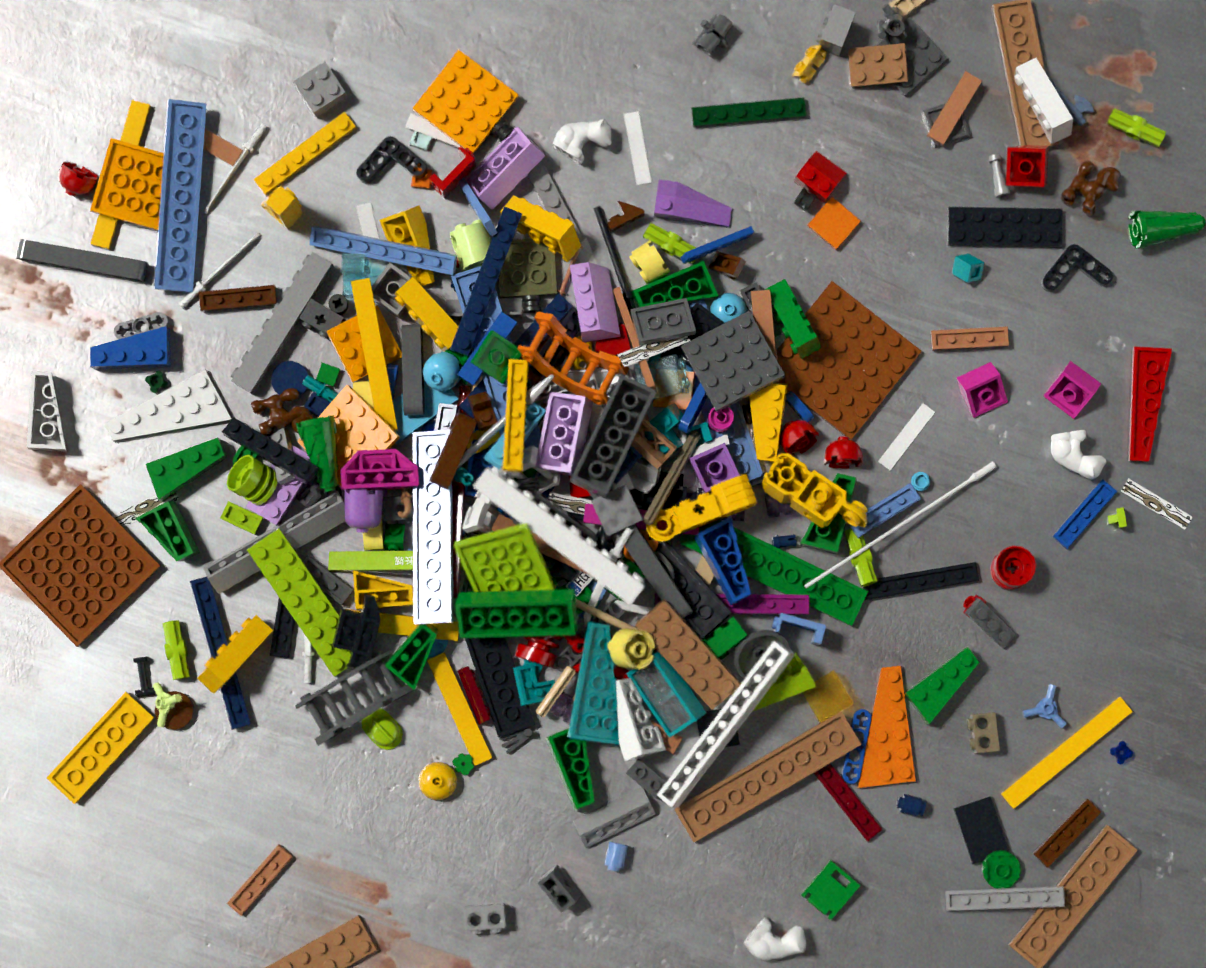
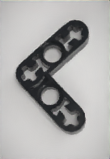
[356,136,428,183]
[1041,244,1113,292]

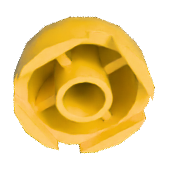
[419,762,457,800]

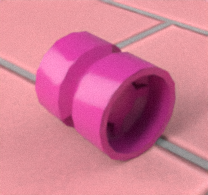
[708,407,734,432]

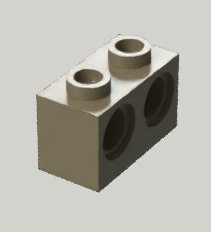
[967,712,1000,753]

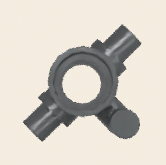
[877,4,908,39]
[692,14,733,55]

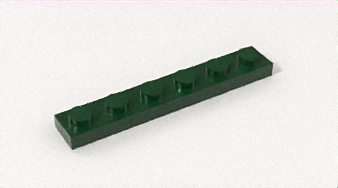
[691,97,806,128]

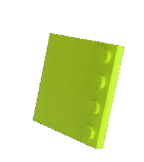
[454,523,555,592]

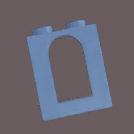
[771,613,826,646]

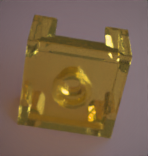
[801,670,854,724]

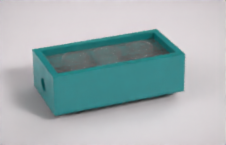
[626,651,707,738]

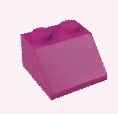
[1043,361,1101,419]
[956,362,1008,418]

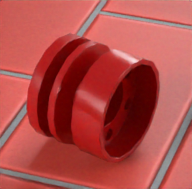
[990,546,1036,590]
[515,635,562,668]

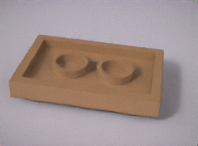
[848,43,908,87]

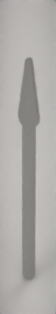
[457,375,554,469]

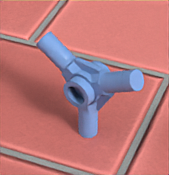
[1022,684,1067,728]

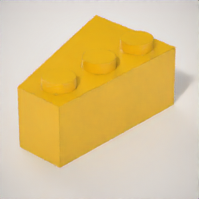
[353,570,414,610]

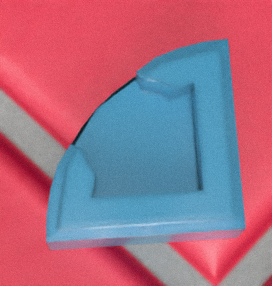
[428,639,449,658]

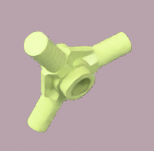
[153,682,182,727]

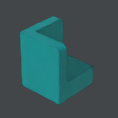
[952,254,985,283]
[686,422,712,447]

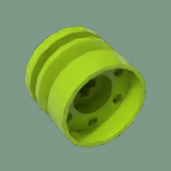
[227,455,278,505]

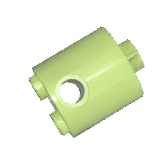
[450,219,491,272]

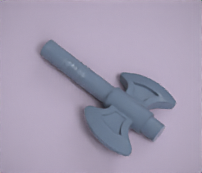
[1049,78,1094,126]

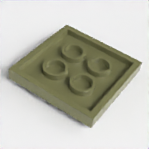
[499,238,557,298]

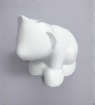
[552,119,612,165]
[1051,430,1106,480]
[744,917,806,961]

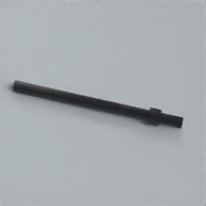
[593,206,636,315]

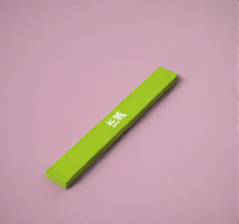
[328,551,464,572]

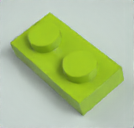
[220,501,263,535]

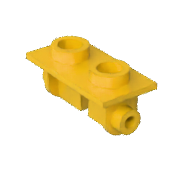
[792,45,827,84]

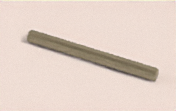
[643,430,701,525]

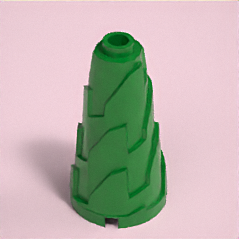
[1128,210,1206,249]
[296,415,339,492]

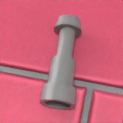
[989,154,1011,198]

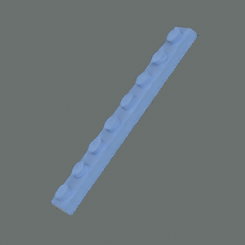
[309,225,458,275]

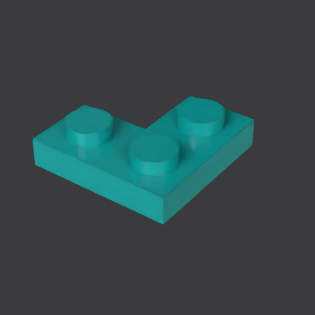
[513,664,559,706]

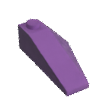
[654,179,732,227]

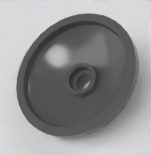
[734,630,790,680]

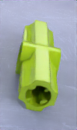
[1107,108,1166,147]
[643,223,696,265]
[844,528,877,587]
[162,620,190,680]

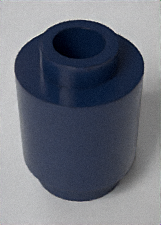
[896,794,926,817]

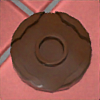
[155,691,194,730]

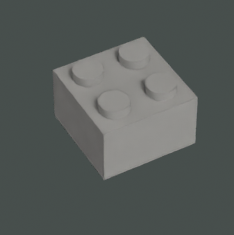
[816,4,856,56]
[293,61,348,118]
[372,262,411,318]

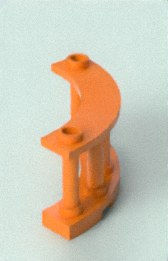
[517,312,629,405]

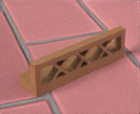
[631,418,677,470]

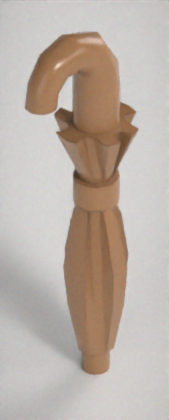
[398,488,413,519]

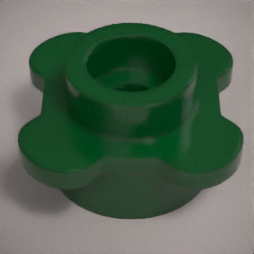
[145,371,168,393]

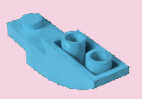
[484,402,546,470]

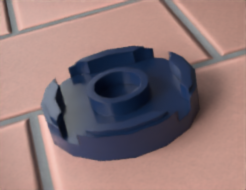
[271,361,308,397]

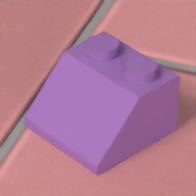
[689,443,739,495]

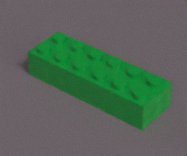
[455,589,579,638]

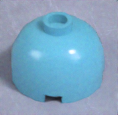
[710,293,748,323]
[423,352,461,391]

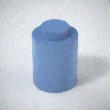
[604,842,628,872]

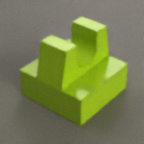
[1108,507,1127,528]

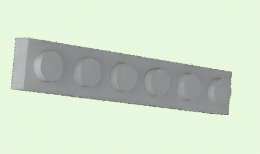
[528,160,583,242]
[945,887,1064,911]

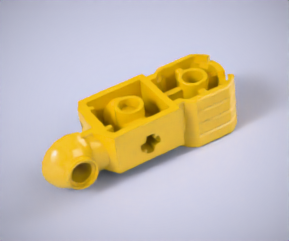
[762,453,868,528]
[646,474,757,542]

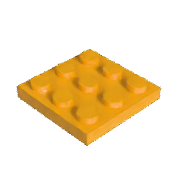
[326,305,402,382]

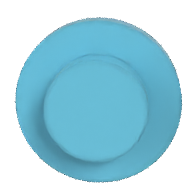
[911,472,930,491]

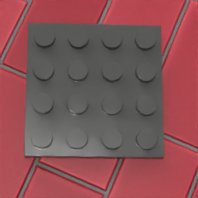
[681,311,785,412]

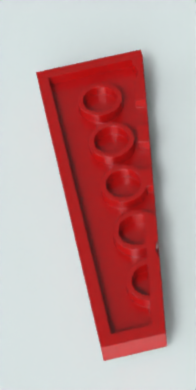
[1128,346,1172,462]

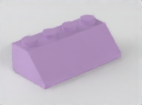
[465,126,545,210]
[570,262,620,342]
[535,392,593,476]
[246,445,310,526]

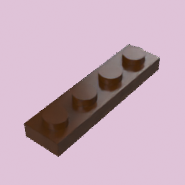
[199,285,277,312]
[1033,798,1101,868]

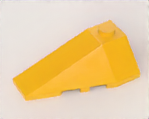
[379,205,434,286]

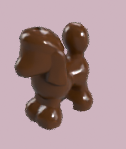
[1061,161,1121,216]
[251,388,313,436]

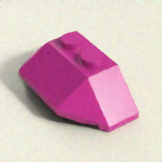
[341,449,419,491]

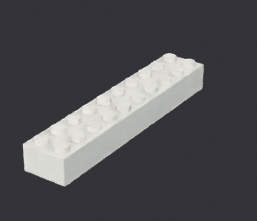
[473,466,645,605]

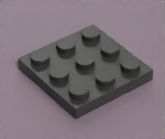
[876,17,947,97]

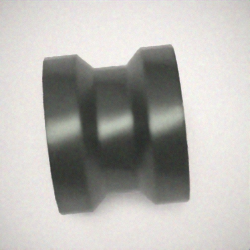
[491,119,514,142]
[794,188,816,212]
[328,294,349,315]
[522,295,542,313]

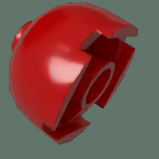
[58,161,97,196]
[780,420,819,457]
[824,436,863,469]

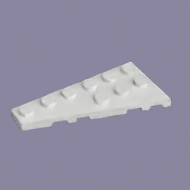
[104,370,232,441]

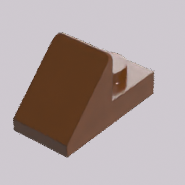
[607,201,645,232]
[708,251,746,280]
[467,391,497,431]

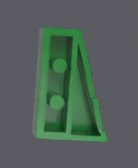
[135,501,200,561]
[385,624,439,691]

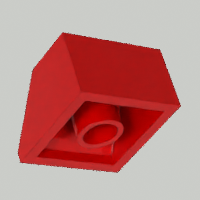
[1006,145,1048,187]
[794,151,847,203]

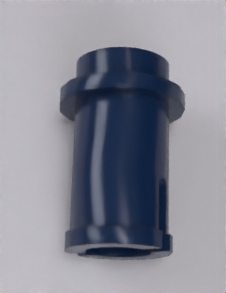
[772,534,797,549]

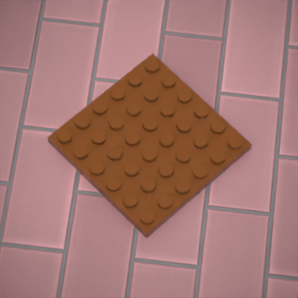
[776,281,922,440]
[0,484,161,647]

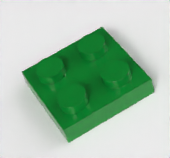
[470,330,522,384]

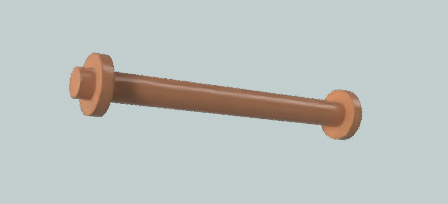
[557,243,584,296]

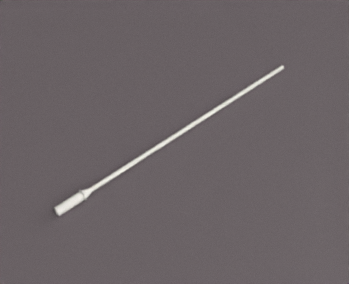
[804,462,997,588]

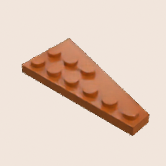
[857,666,916,788]

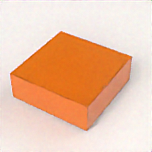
[411,167,433,189]

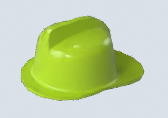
[361,708,403,750]

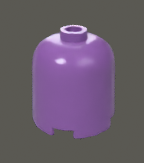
[345,489,384,533]

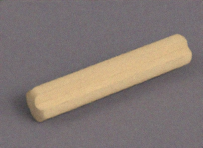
[536,666,576,717]

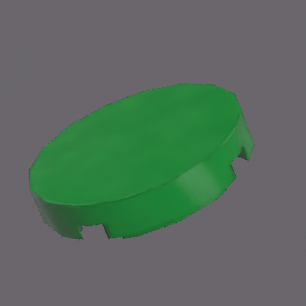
[981,850,1021,889]

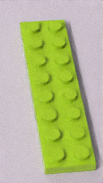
[247,528,351,677]

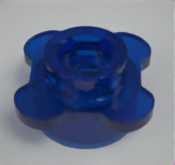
[1110,741,1133,764]

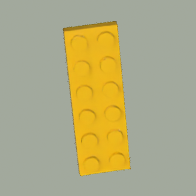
[47,692,155,804]

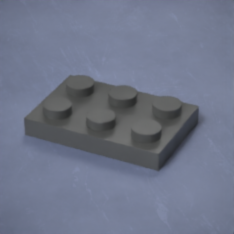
[630,298,696,346]

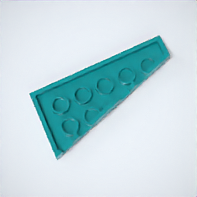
[568,622,620,745]

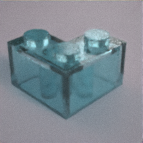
[341,253,371,298]

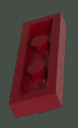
[458,666,490,724]

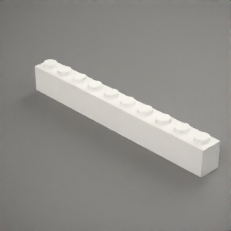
[657,641,795,807]

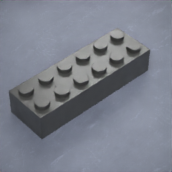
[569,374,656,498]

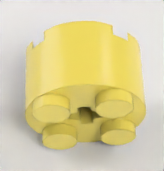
[629,240,671,284]
[608,628,655,669]

